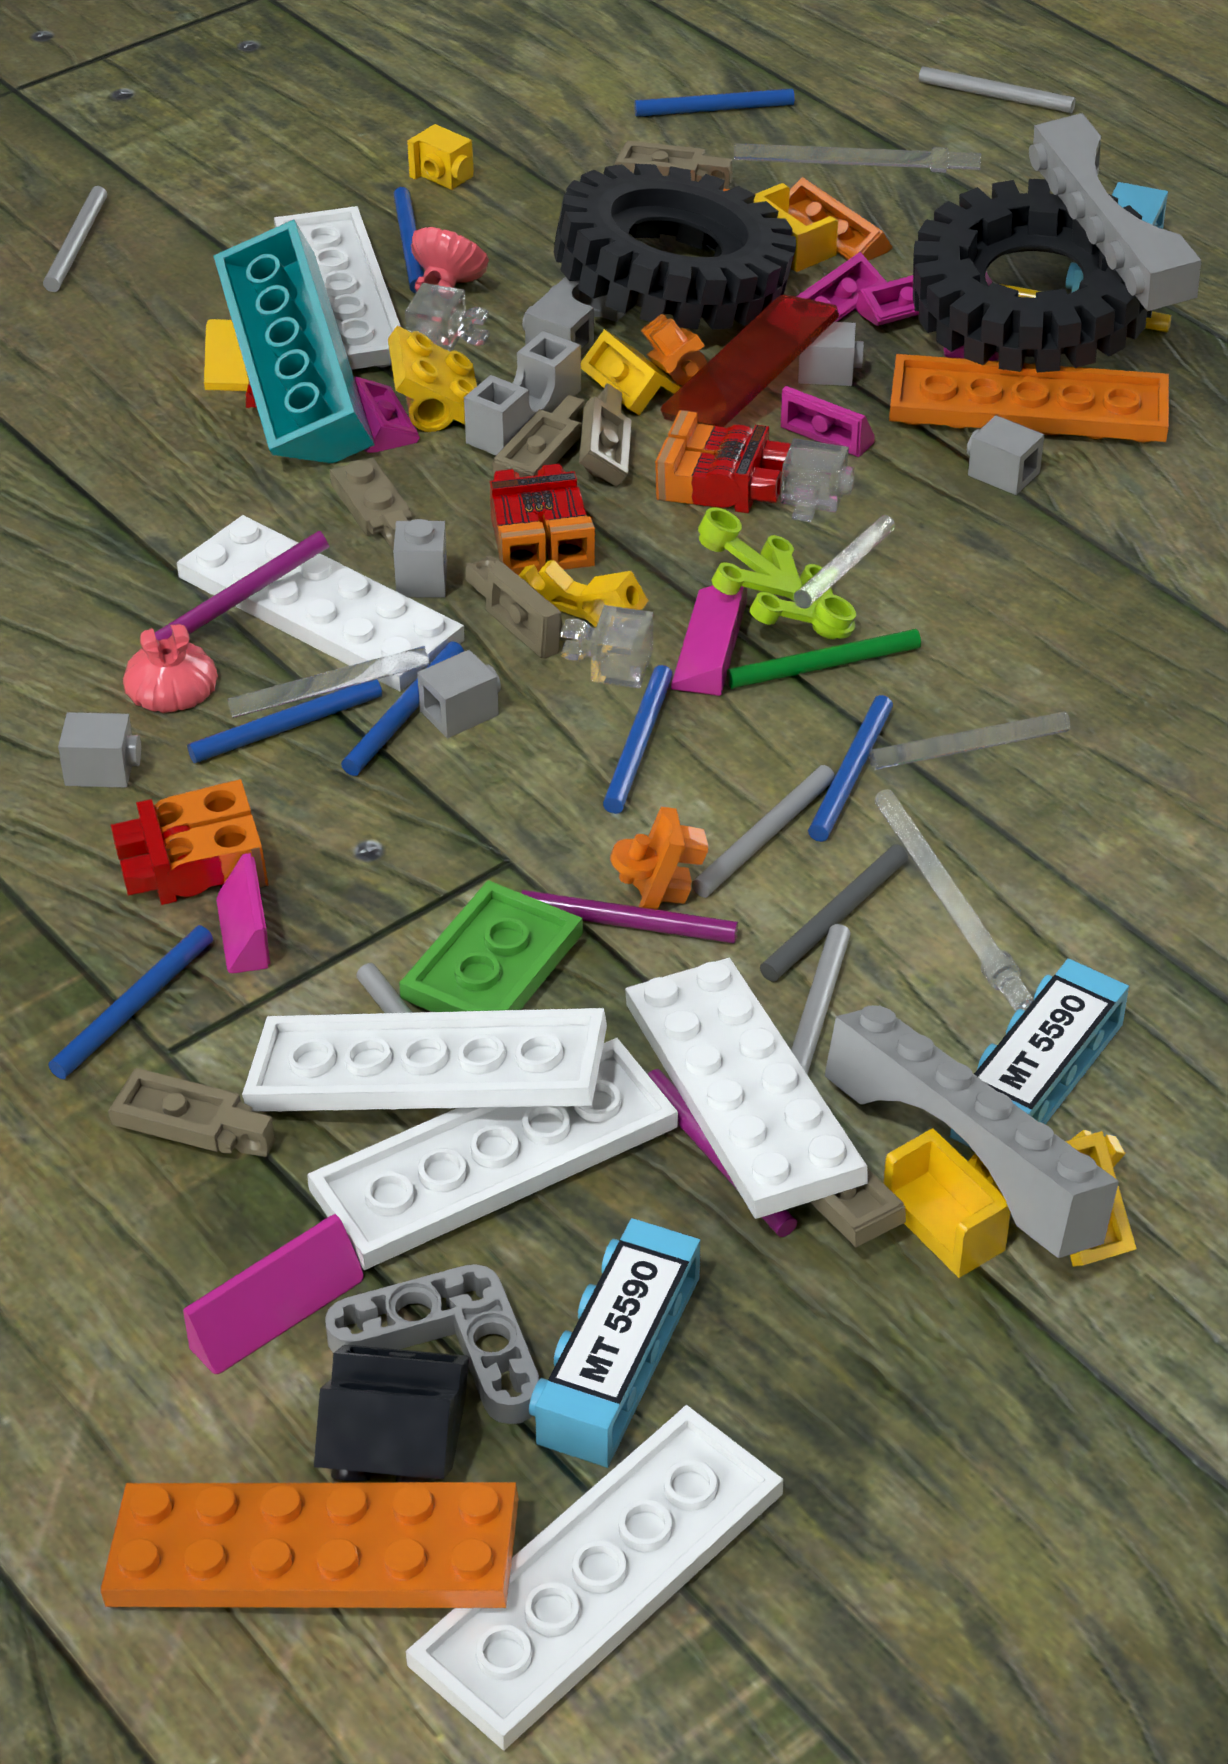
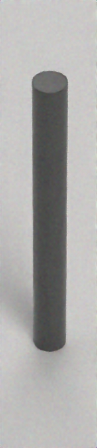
[760,844,908,982]

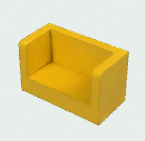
[754,183,838,272]
[883,1128,1011,1278]

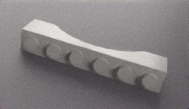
[1029,113,1201,311]
[825,1005,1119,1258]

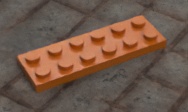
[889,354,1169,443]
[100,1482,519,1608]

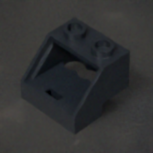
[314,1344,469,1483]

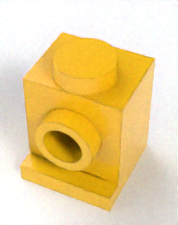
[407,124,474,190]

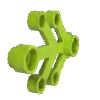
[698,507,856,640]

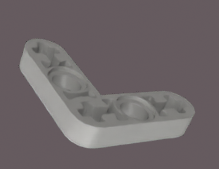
[325,1264,539,1424]

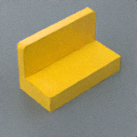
[581,329,685,415]

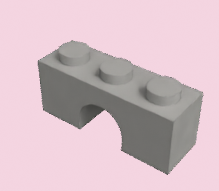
[522,277,626,355]
[464,331,581,455]

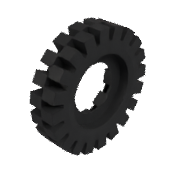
[553,164,796,330]
[913,179,1153,373]

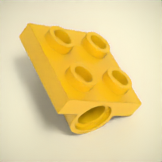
[388,325,477,432]

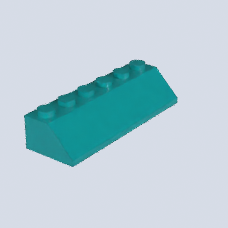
[213,219,375,463]

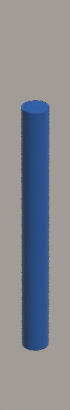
[634,88,795,117]
[393,187,424,293]
[341,641,464,776]
[603,665,673,814]
[187,678,382,763]
[808,695,893,842]
[48,925,213,1079]

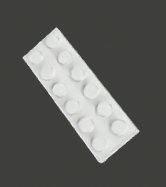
[274,206,401,370]
[177,515,465,692]
[625,957,868,1219]
[242,1008,607,1112]
[307,1038,678,1270]
[406,1405,783,1751]

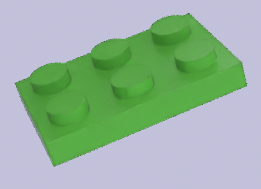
[399,880,583,1012]

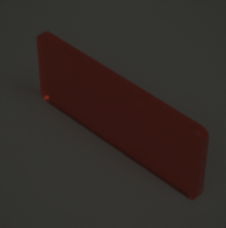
[660,295,839,427]

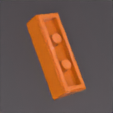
[789,177,892,261]

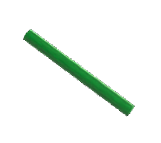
[726,629,921,689]

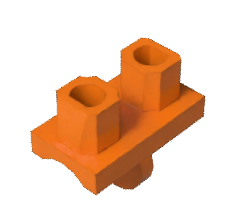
[641,314,707,387]
[610,806,708,910]

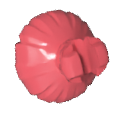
[411,227,489,303]
[123,624,218,713]

